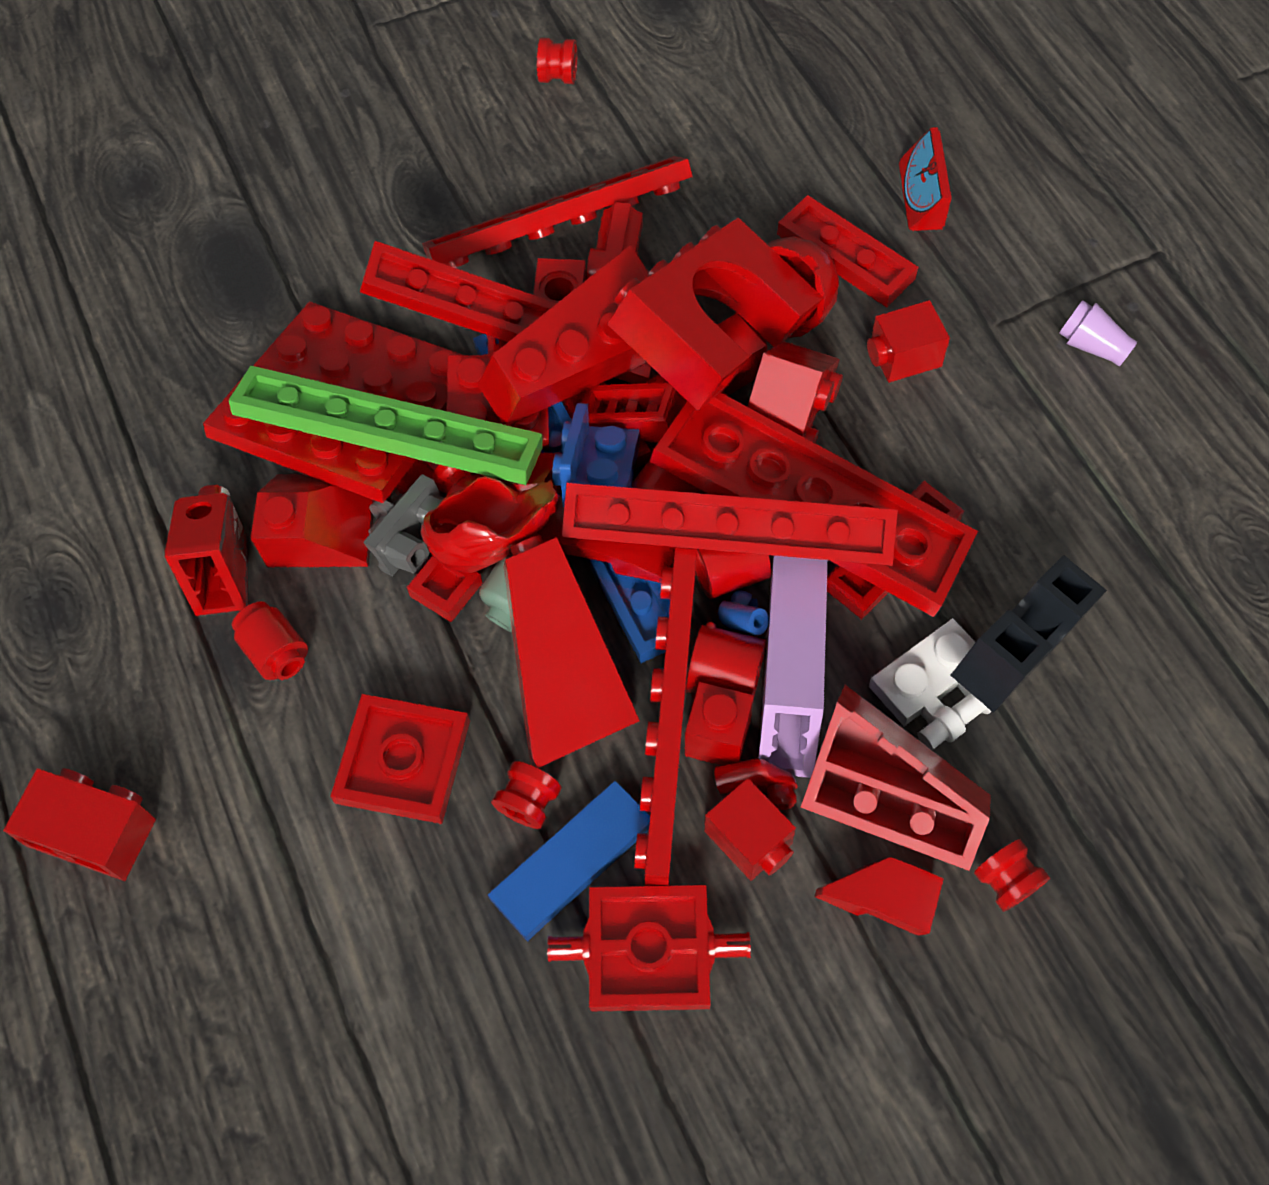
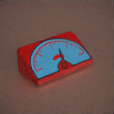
[899,127,952,231]

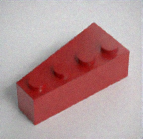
[478,245,649,426]

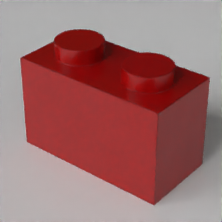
[3,768,156,881]

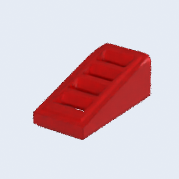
[581,382,687,443]

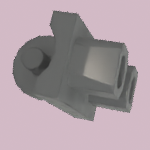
[363,474,444,577]

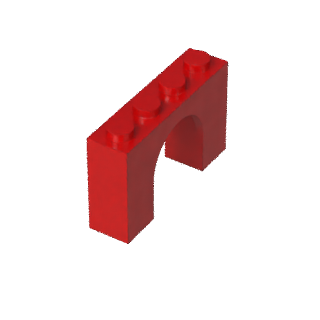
[607,217,824,411]

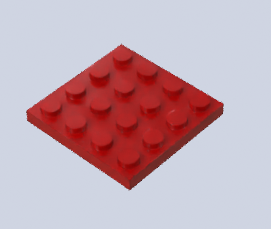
[203,301,463,503]

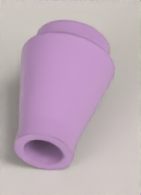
[1059,300,1137,366]

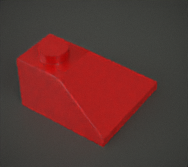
[251,474,375,567]

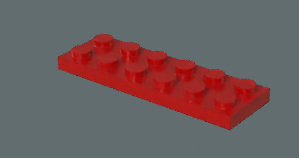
[650,393,978,617]

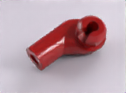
[714,758,798,811]

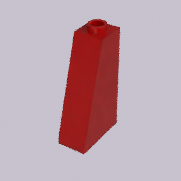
[503,535,640,768]

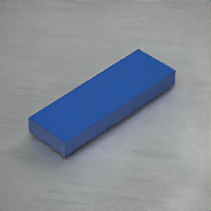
[488,781,650,942]

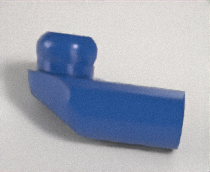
[717,590,769,635]

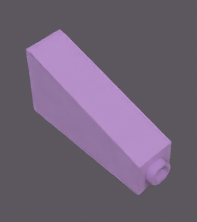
[758,556,828,778]

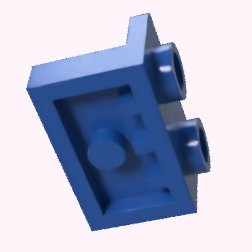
[552,403,640,507]

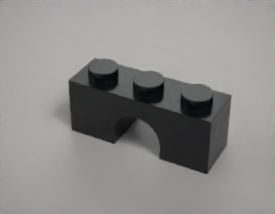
[950,555,1107,713]

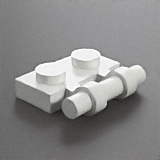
[869,618,992,750]

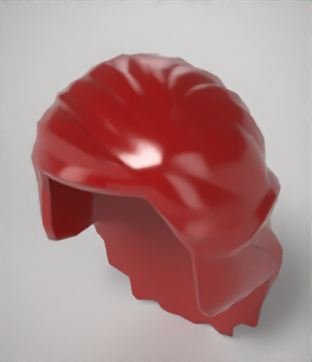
[421,476,559,573]

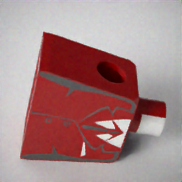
[165,485,248,616]

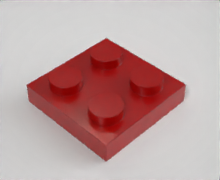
[330,694,470,824]

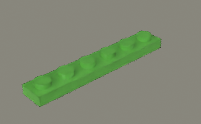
[228,366,542,485]

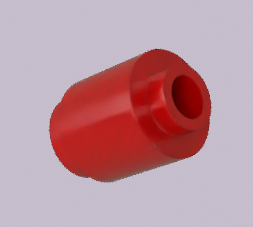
[232,601,308,680]

